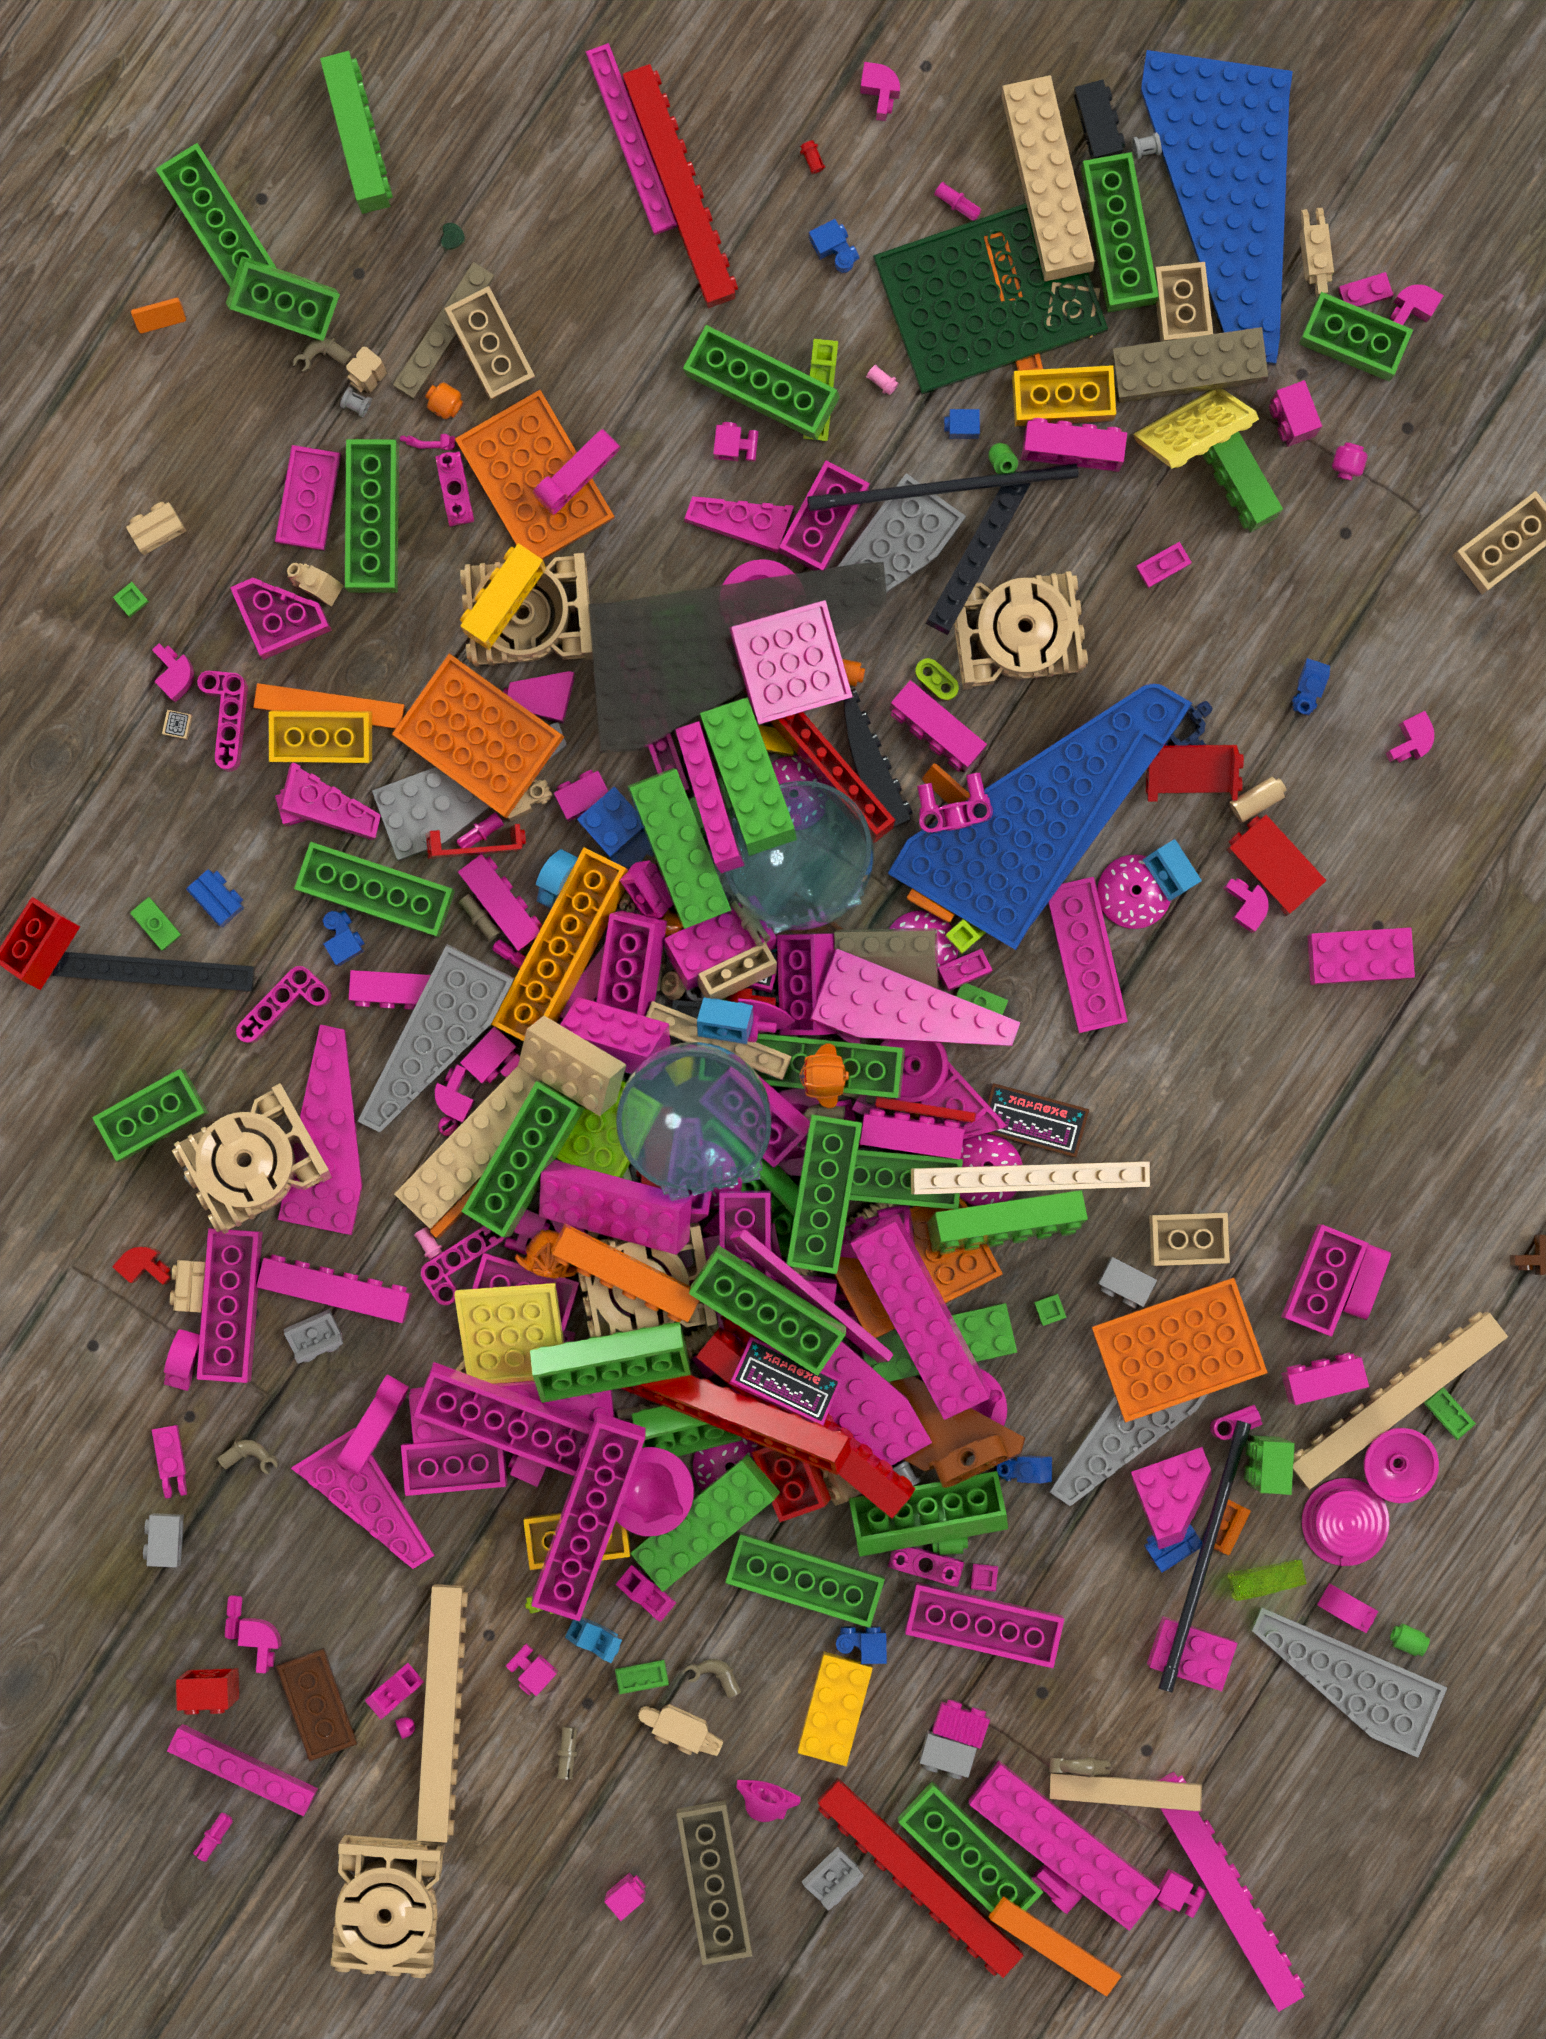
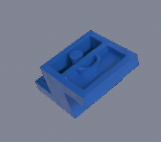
[577,786,654,870]

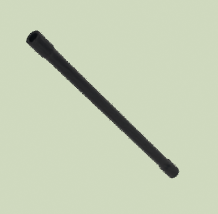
[807,463,1079,512]
[1158,1420,1252,1693]

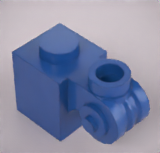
[809,219,860,273]
[1292,658,1330,716]
[323,910,365,967]
[997,1455,1052,1483]
[836,1626,887,1664]

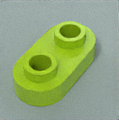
[915,658,959,701]

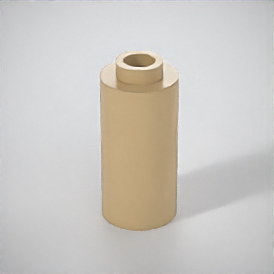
[1229,777,1286,823]

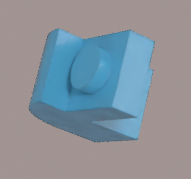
[536,849,578,909]
[565,1617,622,1663]

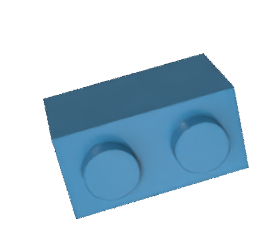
[1143,839,1202,901]
[697,997,753,1044]

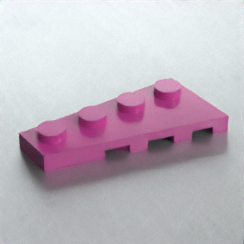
[684,496,794,553]

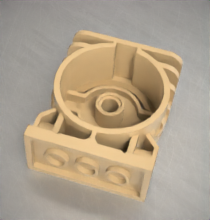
[460,553,594,667]
[954,571,1088,690]
[172,1083,332,1234]
[578,1223,717,1337]
[330,1835,445,1978]

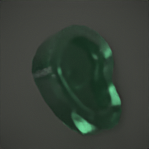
[441,223,465,250]

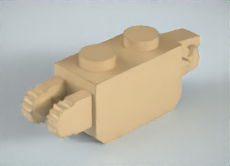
[1300,208,1334,297]
[638,1704,723,1756]

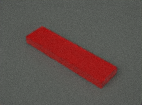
[875,1097,976,1123]

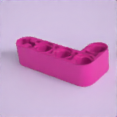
[533,429,621,515]
[197,671,248,772]
[236,966,332,1044]
[421,1226,507,1305]
[336,1374,409,1476]

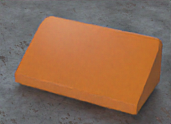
[131,298,186,333]
[922,763,970,804]
[907,888,955,923]
[1202,1499,1251,1555]

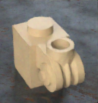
[287,563,344,607]
[508,780,553,822]

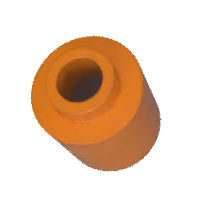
[842,659,865,687]

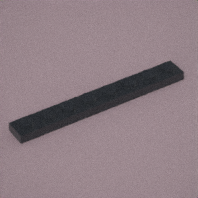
[926,471,1031,635]
[53,952,255,992]

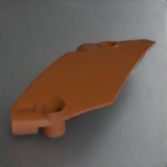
[890,1376,1025,1488]

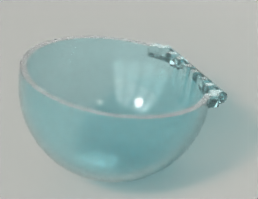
[724,781,874,934]
[616,1042,772,1201]

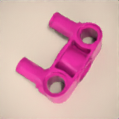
[435,452,474,527]
[917,773,993,833]
[888,1547,964,1587]

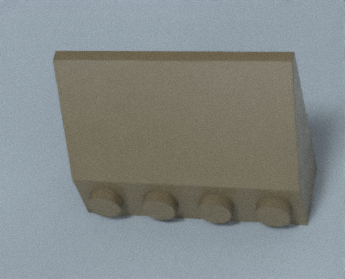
[834,928,938,989]

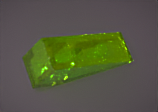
[1227,1559,1307,1601]

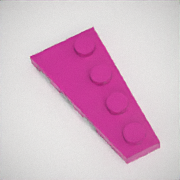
[279,762,381,840]

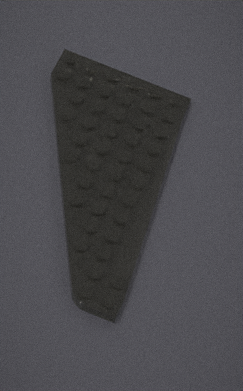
[588,562,887,753]

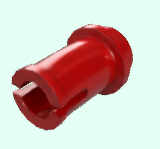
[800,140,826,174]

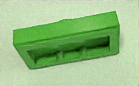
[130,897,182,951]
[956,984,1008,1015]
[1423,1387,1476,1440]
[615,1659,669,1694]

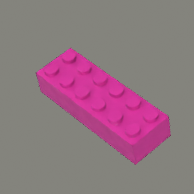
[539,1160,692,1255]
[197,1228,263,1383]
[904,1582,1064,1668]

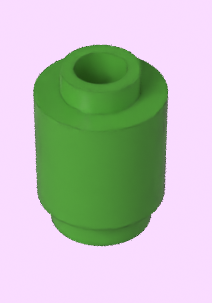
[988,443,1018,474]
[932,1537,968,1555]
[1390,1623,1430,1656]

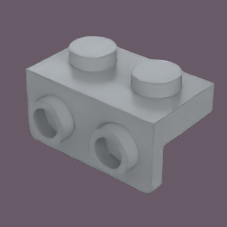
[283,1309,343,1364]
[802,1847,864,1910]

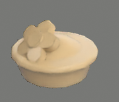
[661,970,686,1000]

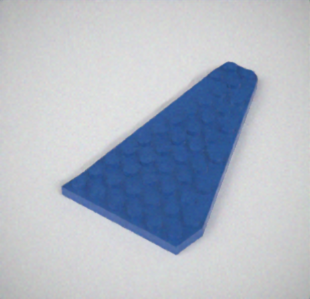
[1140,50,1293,365]
[888,684,1192,950]

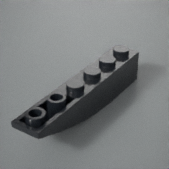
[844,688,913,830]

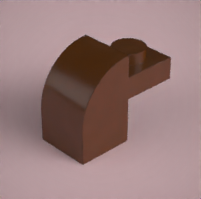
[1510,1235,1546,1275]

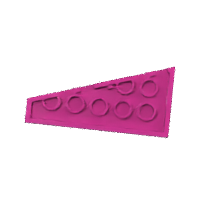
[291,1427,435,1569]

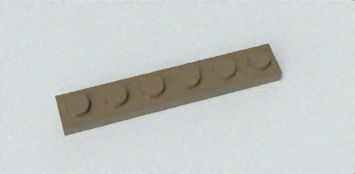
[393,262,495,400]

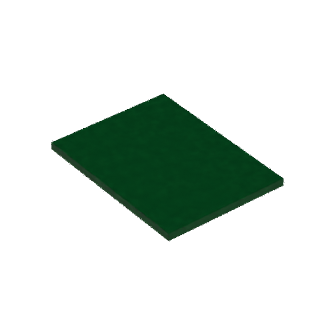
[873,203,1108,395]

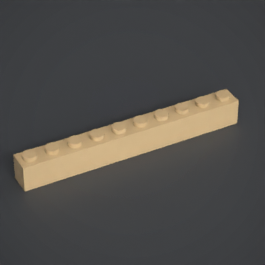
[1293,1312,1508,1490]
[417,1584,468,1842]

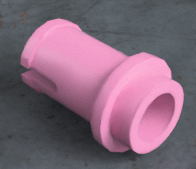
[866,365,899,395]
[414,1227,443,1260]

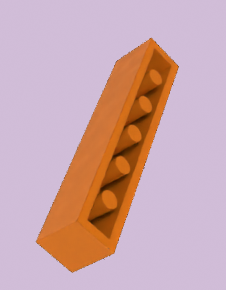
[551,1223,699,1322]

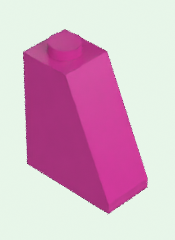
[503,671,575,724]

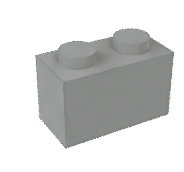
[1097,1257,1157,1309]
[143,1513,184,1567]
[919,1730,977,1779]

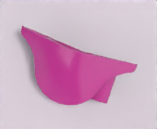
[737,1780,801,1822]

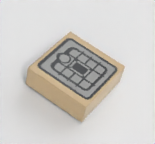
[162,710,193,740]

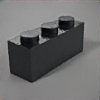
[1073,79,1125,159]

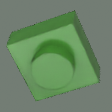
[113,582,149,618]
[1034,1294,1067,1326]

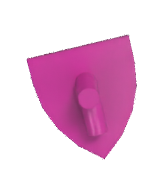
[738,998,795,1043]

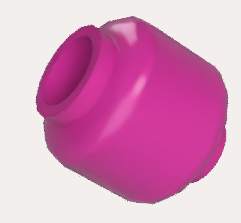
[1332,442,1368,481]

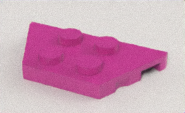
[921,1061,1007,1140]

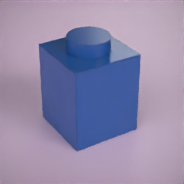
[944,409,980,439]

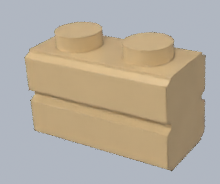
[346,347,387,393]
[126,502,187,555]
[170,1260,206,1313]

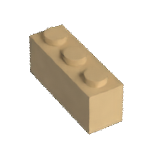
[697,942,777,1000]

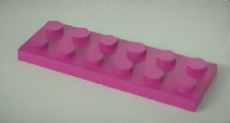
[1048,877,1128,1033]

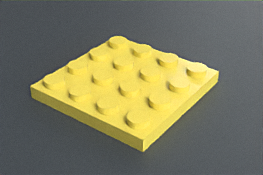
[1133,389,1259,468]
[454,1283,564,1384]

